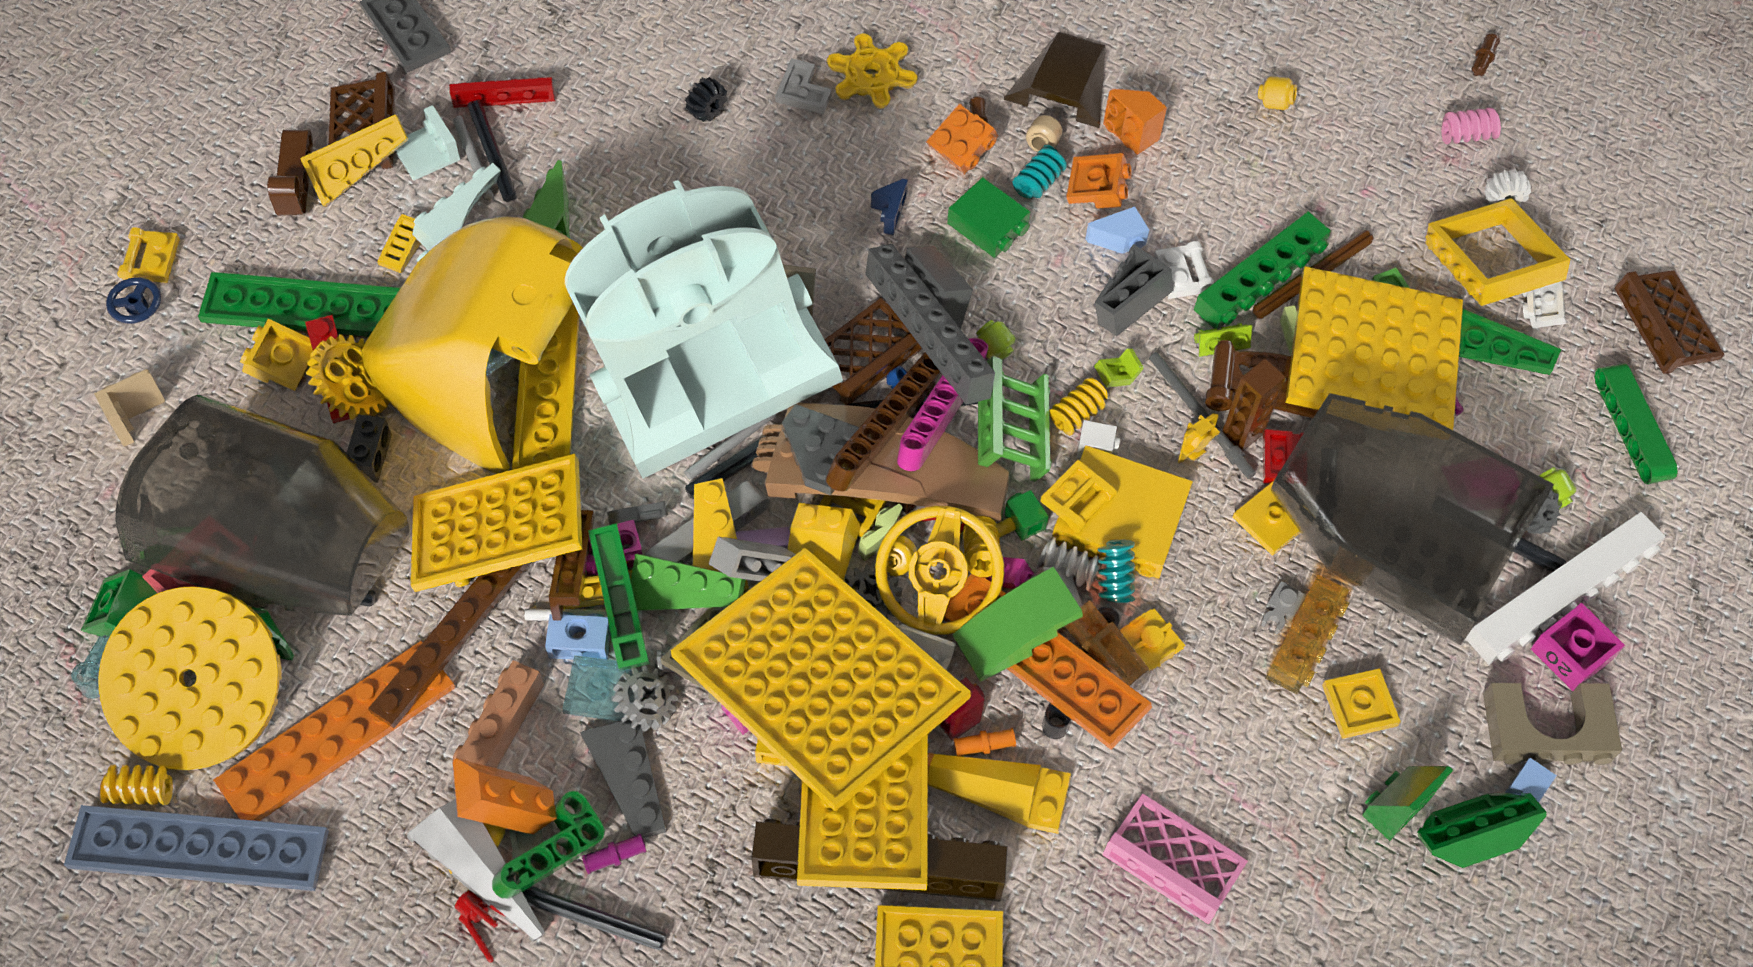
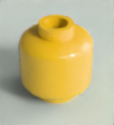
[1258,76,1297,110]
[877,535,917,576]

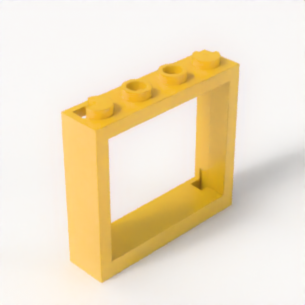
[1425,198,1570,306]

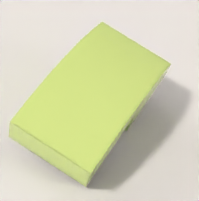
[858,504,903,561]

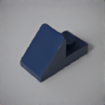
[871,178,908,236]

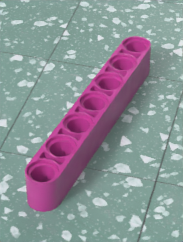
[897,338,988,471]

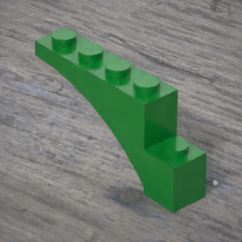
[588,523,650,671]

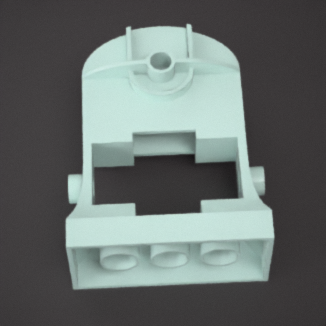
[565,180,843,479]

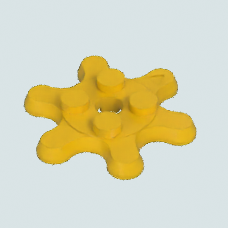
[827,33,917,109]

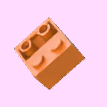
[1103,89,1167,155]

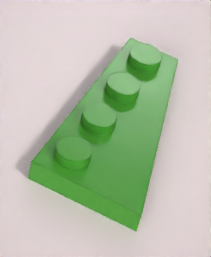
[631,554,746,611]

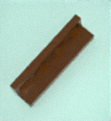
[549,510,594,621]

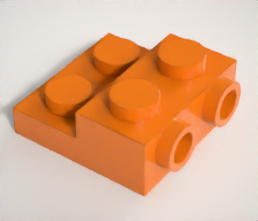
[926,103,998,175]
[1066,153,1132,209]

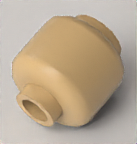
[1026,115,1062,152]

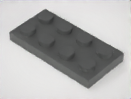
[359,0,451,73]

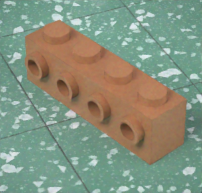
[453,660,544,768]

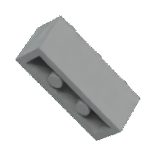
[709,537,796,581]

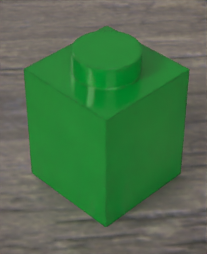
[1004,490,1049,541]

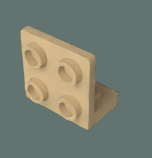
[94,369,165,447]

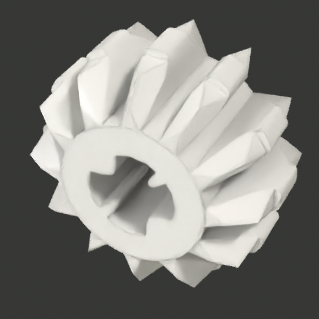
[1484,168,1531,206]

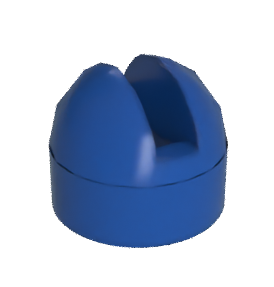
[886,366,907,389]

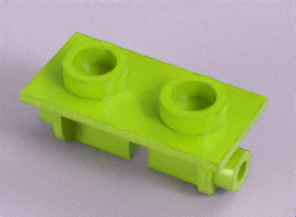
[1194,323,1252,357]

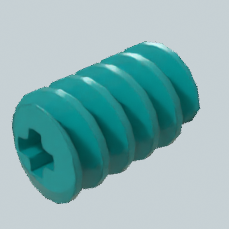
[1013,145,1067,199]
[1098,539,1135,603]

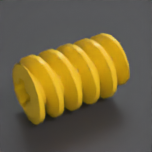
[1049,377,1108,436]
[963,516,1000,577]
[100,764,173,805]

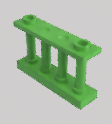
[978,356,1052,482]

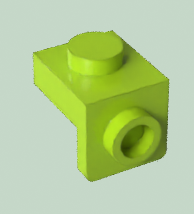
[1094,348,1144,388]

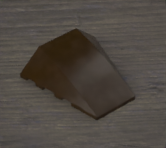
[1004,32,1105,128]

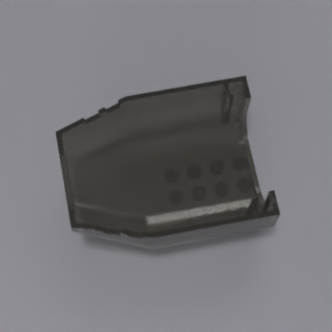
[1271,393,1554,645]
[115,394,410,616]

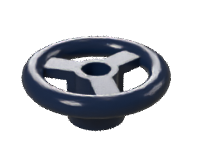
[106,277,162,324]

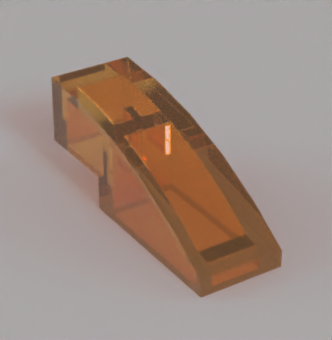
[1065,600,1149,686]

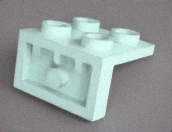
[395,105,460,180]

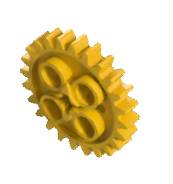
[306,334,390,420]

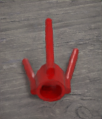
[455,890,505,963]

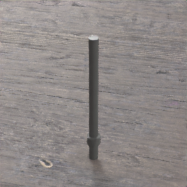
[1149,352,1256,479]

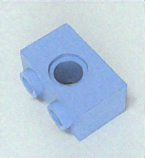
[545,612,611,661]

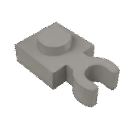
[1261,581,1307,635]

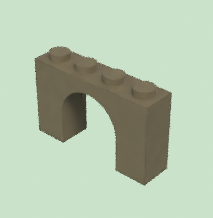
[1483,683,1622,765]

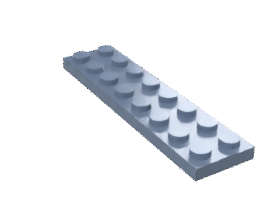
[64,805,329,891]

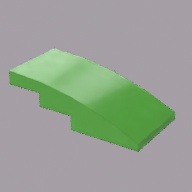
[953,566,1083,682]

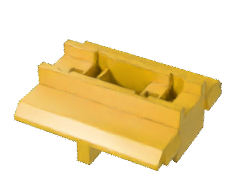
[1178,413,1220,463]
[1118,608,1186,671]

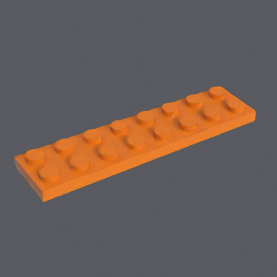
[943,574,1152,750]
[213,641,455,821]

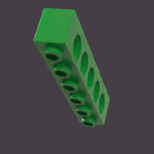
[1194,211,1331,330]

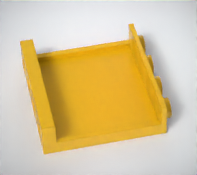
[1051,445,1193,579]

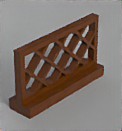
[328,71,395,169]
[1614,270,1725,374]
[824,298,923,405]

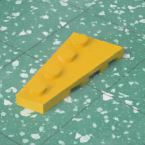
[300,115,409,207]
[693,478,749,591]

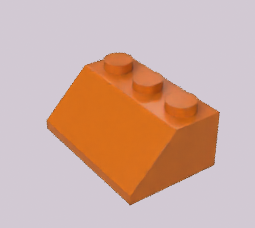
[453,758,557,834]

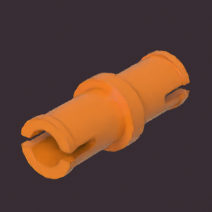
[953,728,1016,756]

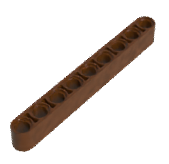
[826,352,943,492]

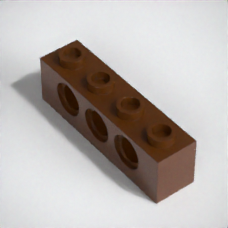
[1223,359,1286,451]

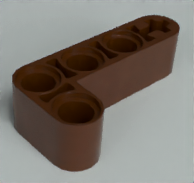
[267,129,313,216]

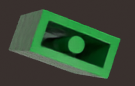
[947,177,1030,258]

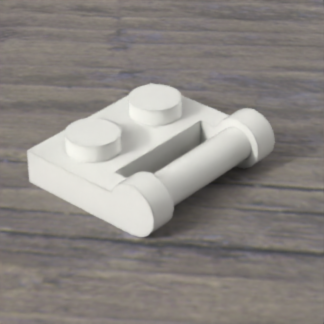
[1154,241,1214,299]

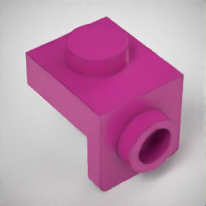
[985,557,1034,589]

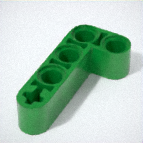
[492,791,604,899]

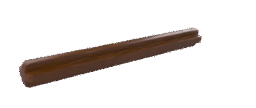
[1252,230,1374,319]

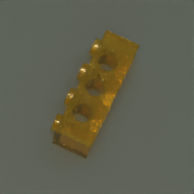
[1265,575,1350,694]

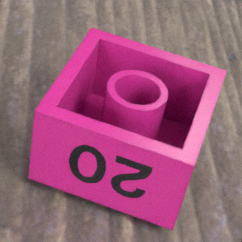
[1531,603,1625,691]

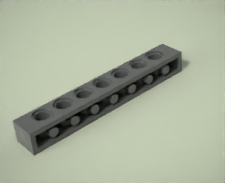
[865,244,995,405]

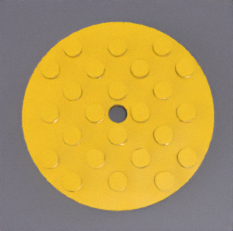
[99,587,282,770]

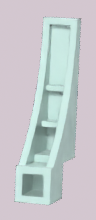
[412,163,500,262]

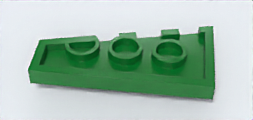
[1459,309,1562,375]

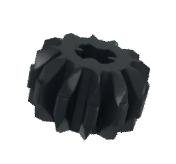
[685,77,728,122]

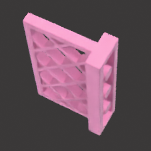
[1103,793,1248,924]

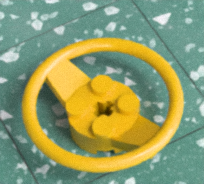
[875,506,1004,635]

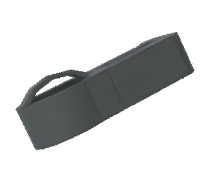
[607,501,668,525]

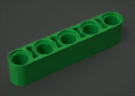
[1594,363,1678,485]

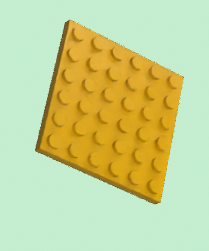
[1285,266,1463,438]

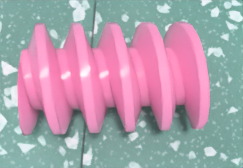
[1441,107,1501,145]

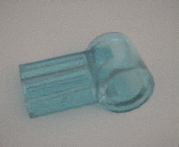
[71,635,110,699]

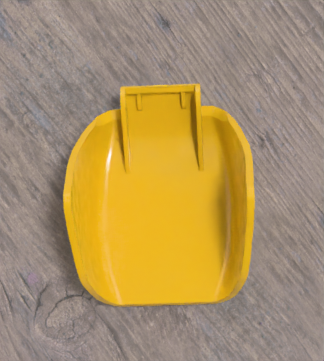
[361,217,583,474]

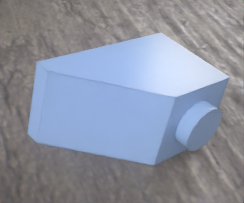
[1085,207,1149,254]

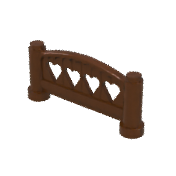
[1205,340,1367,443]

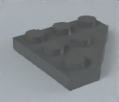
[782,404,860,495]

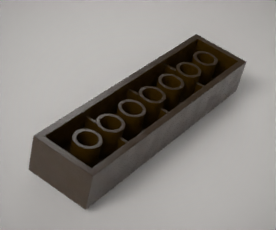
[751,819,1008,902]

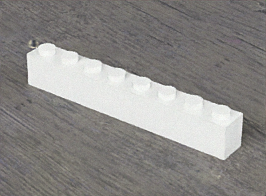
[1465,512,1666,665]

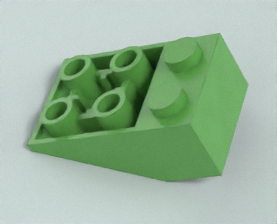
[523,160,570,238]

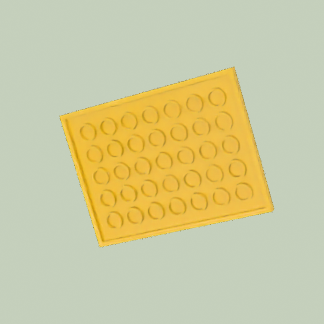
[671,548,971,812]

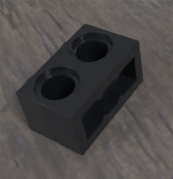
[344,414,392,483]

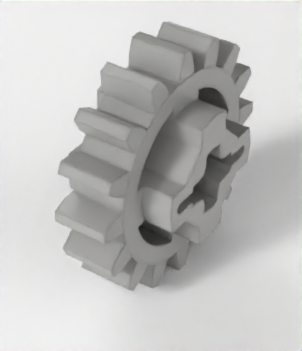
[612,666,678,731]

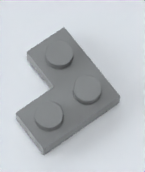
[775,58,831,114]

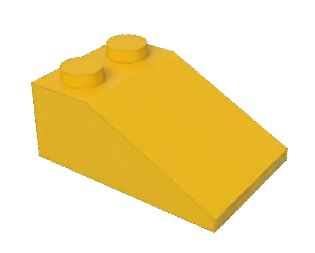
[788,503,861,580]

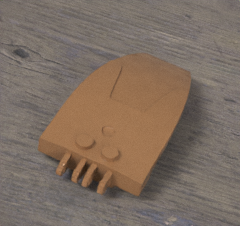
[752,403,1010,522]

